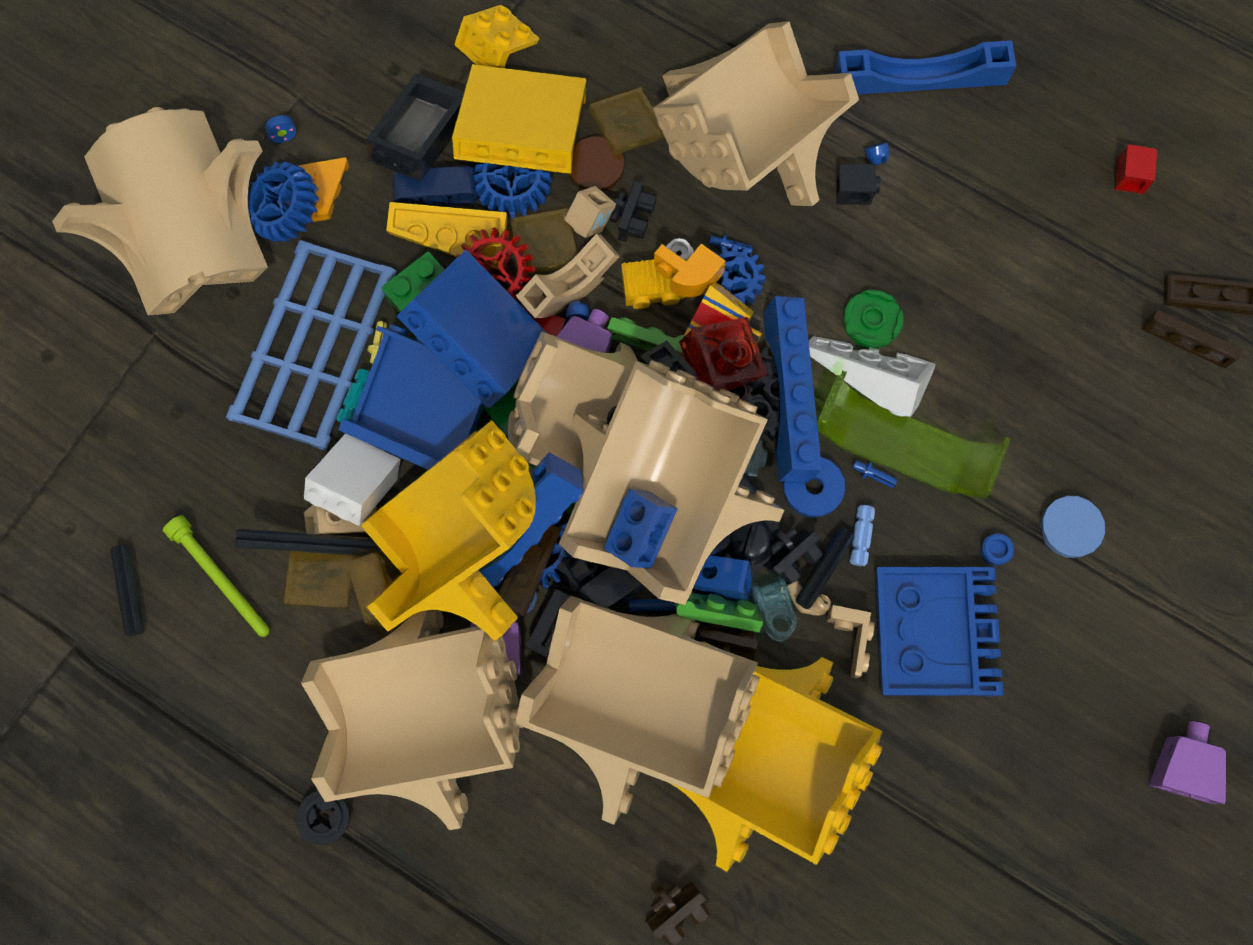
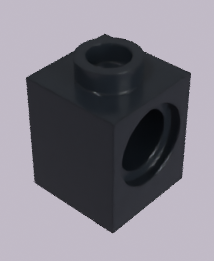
[835,164,880,205]

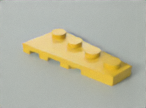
[386,202,508,273]

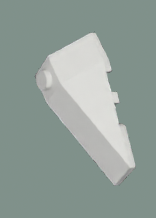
[809,336,936,417]

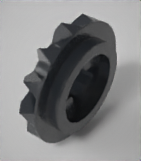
[296,791,350,845]

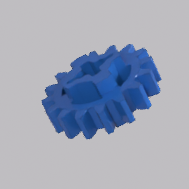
[713,245,766,304]

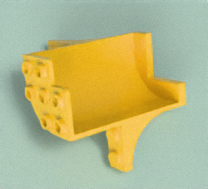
[361,420,536,641]
[670,641,883,872]

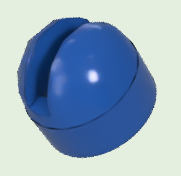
[865,142,889,166]
[566,300,589,322]

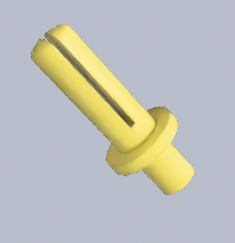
[368,321,387,364]

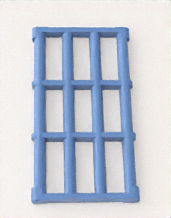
[225,240,397,450]

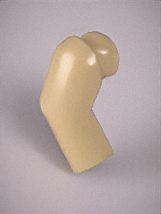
[785,580,831,616]

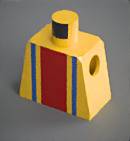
[684,282,762,352]

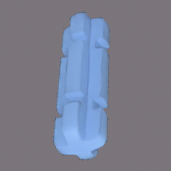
[850,505,875,566]

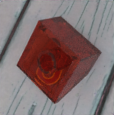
[679,317,767,391]

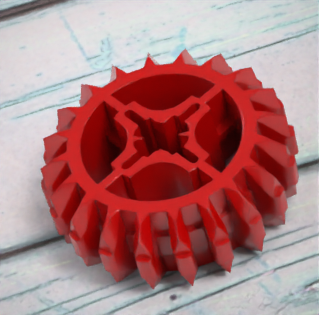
[456,228,536,303]

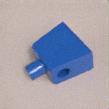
[694,555,754,602]

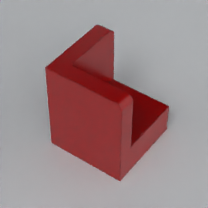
[1114,144,1157,194]

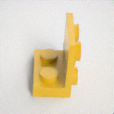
[454,5,539,68]

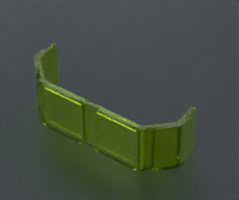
[817,370,1010,498]

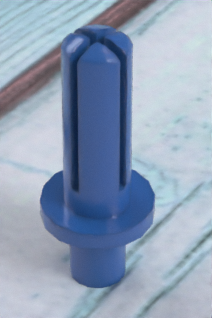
[709,234,753,256]
[852,460,897,488]

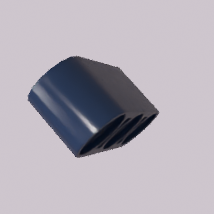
[393,166,478,207]

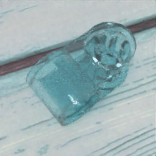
[752,577,797,642]

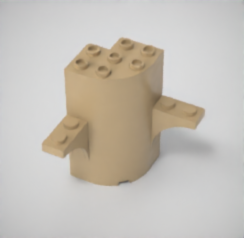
[653,21,859,206]
[52,107,268,315]
[508,331,638,477]
[559,360,784,605]
[515,596,760,824]
[301,610,523,830]

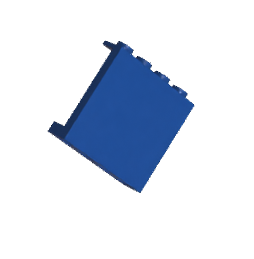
[396,250,547,409]
[338,324,485,470]

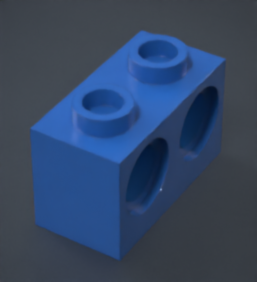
[604,489,678,568]

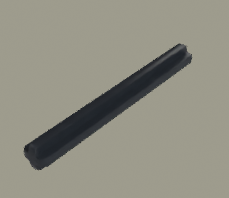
[235,529,388,558]

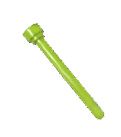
[163,515,270,637]

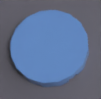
[1040,496,1105,558]

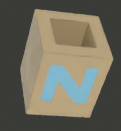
[564,186,616,238]

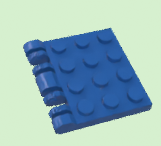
[875,567,1004,697]

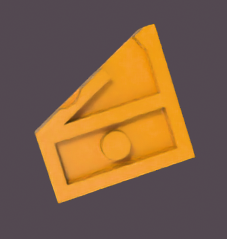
[299,157,349,223]

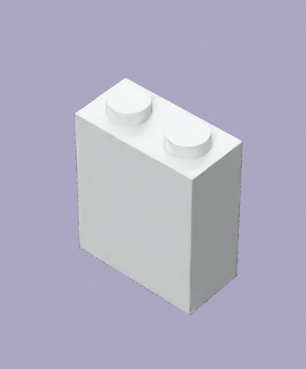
[304,434,400,526]

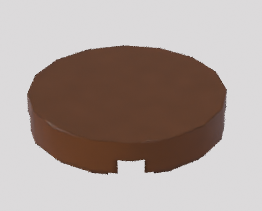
[568,136,624,192]

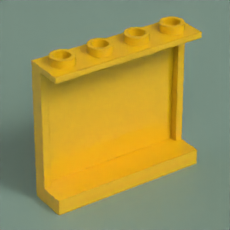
[452,64,586,174]

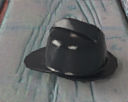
[723,520,779,571]

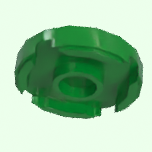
[843,290,903,349]

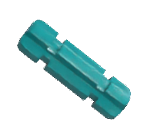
[336,368,370,424]

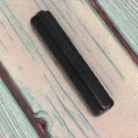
[795,528,854,609]
[110,545,144,637]

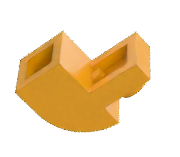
[654,244,726,297]

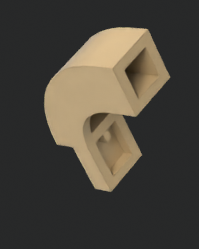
[516,234,620,318]

